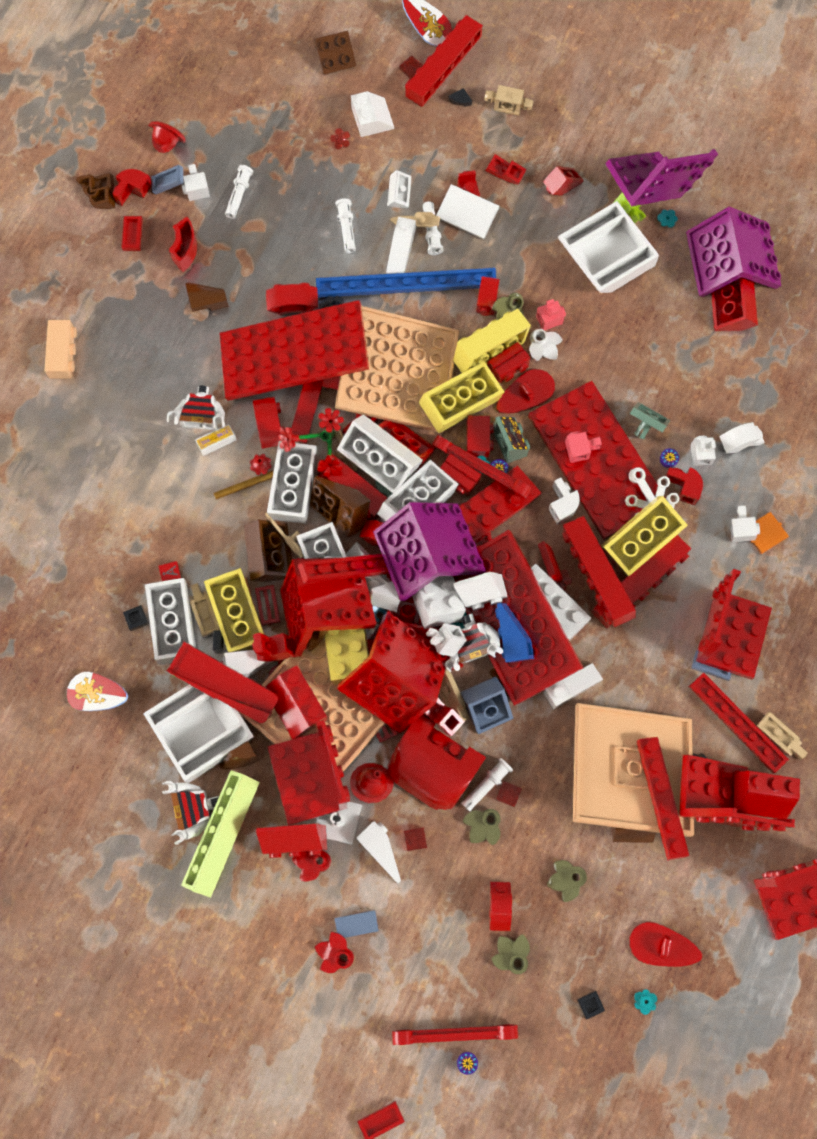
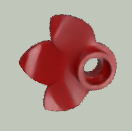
[292,851,331,882]
[315,932,354,973]

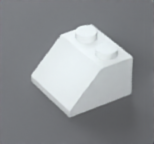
[351,91,394,137]
[453,572,508,610]

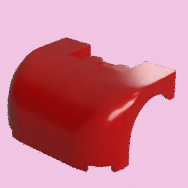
[387,715,486,810]

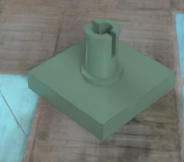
[630,402,670,439]

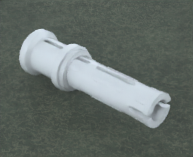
[225,165,253,219]
[335,198,356,254]
[422,202,444,255]
[461,758,513,812]

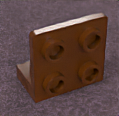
[313,30,356,75]

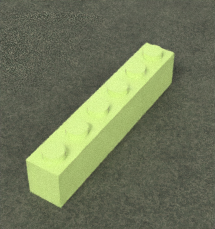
[181,770,260,898]

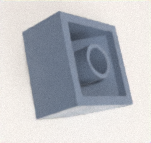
[460,677,514,734]

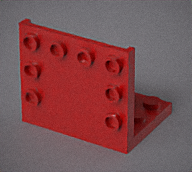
[280,558,377,657]
[696,569,772,680]
[337,612,449,733]
[267,720,350,826]
[679,755,795,831]
[754,858,817,940]

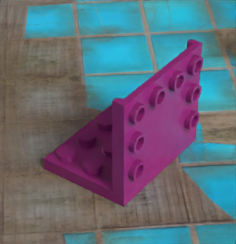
[605,149,718,207]
[686,206,782,297]
[373,502,486,601]

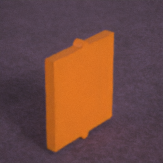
[750,512,789,554]

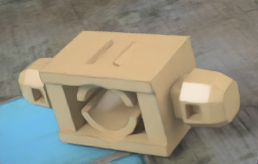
[484,85,533,116]

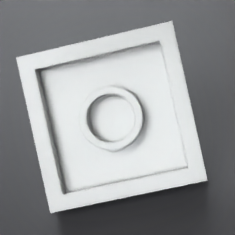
[316,802,362,845]

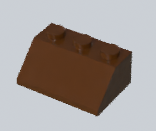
[244,519,292,582]

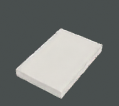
[436,184,499,240]

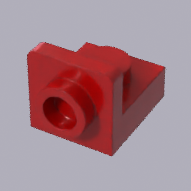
[458,170,480,197]

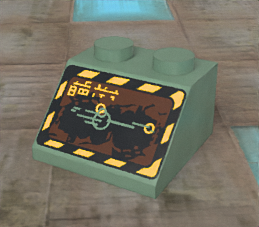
[493,416,530,464]

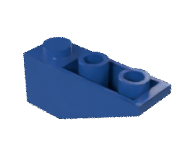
[495,603,534,663]

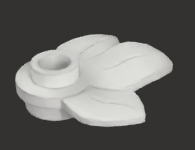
[529,329,563,361]

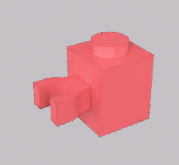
[536,299,566,331]
[565,431,602,463]

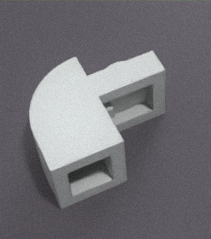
[719,422,765,453]
[549,478,579,525]

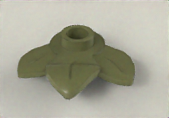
[492,292,524,320]
[463,809,501,845]
[547,860,587,902]
[491,934,530,974]

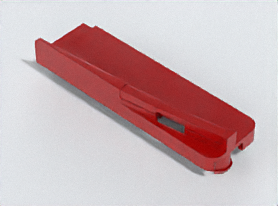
[166,641,279,723]

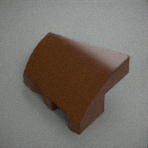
[76,173,116,209]
[185,282,229,312]
[218,742,260,769]

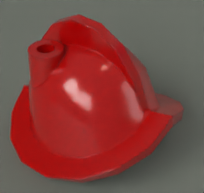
[148,121,185,153]
[350,763,394,803]

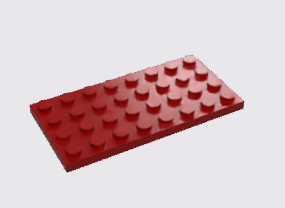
[220,300,369,401]
[528,381,666,540]
[453,530,584,706]

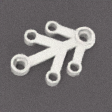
[625,468,679,515]

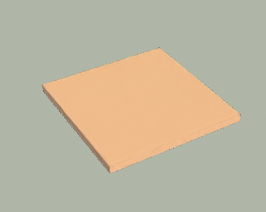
[573,703,694,837]

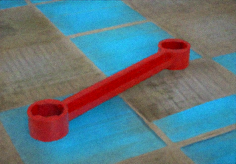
[432,435,533,498]
[392,1024,518,1045]

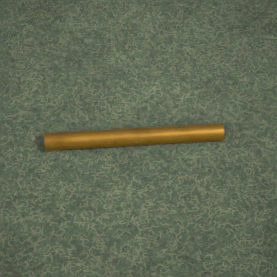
[213,470,274,500]

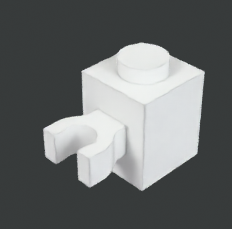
[182,164,210,201]
[690,436,716,466]
[730,506,760,542]
[426,623,466,657]

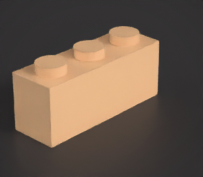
[45,320,77,379]

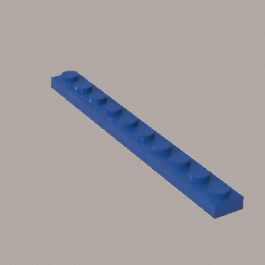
[316,268,496,298]

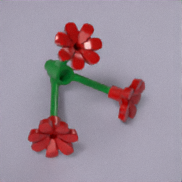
[278,408,344,477]

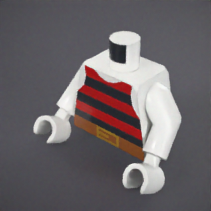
[167,385,225,430]
[445,614,503,672]
[162,781,219,845]

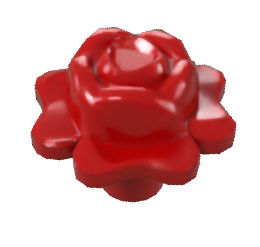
[249,454,272,475]

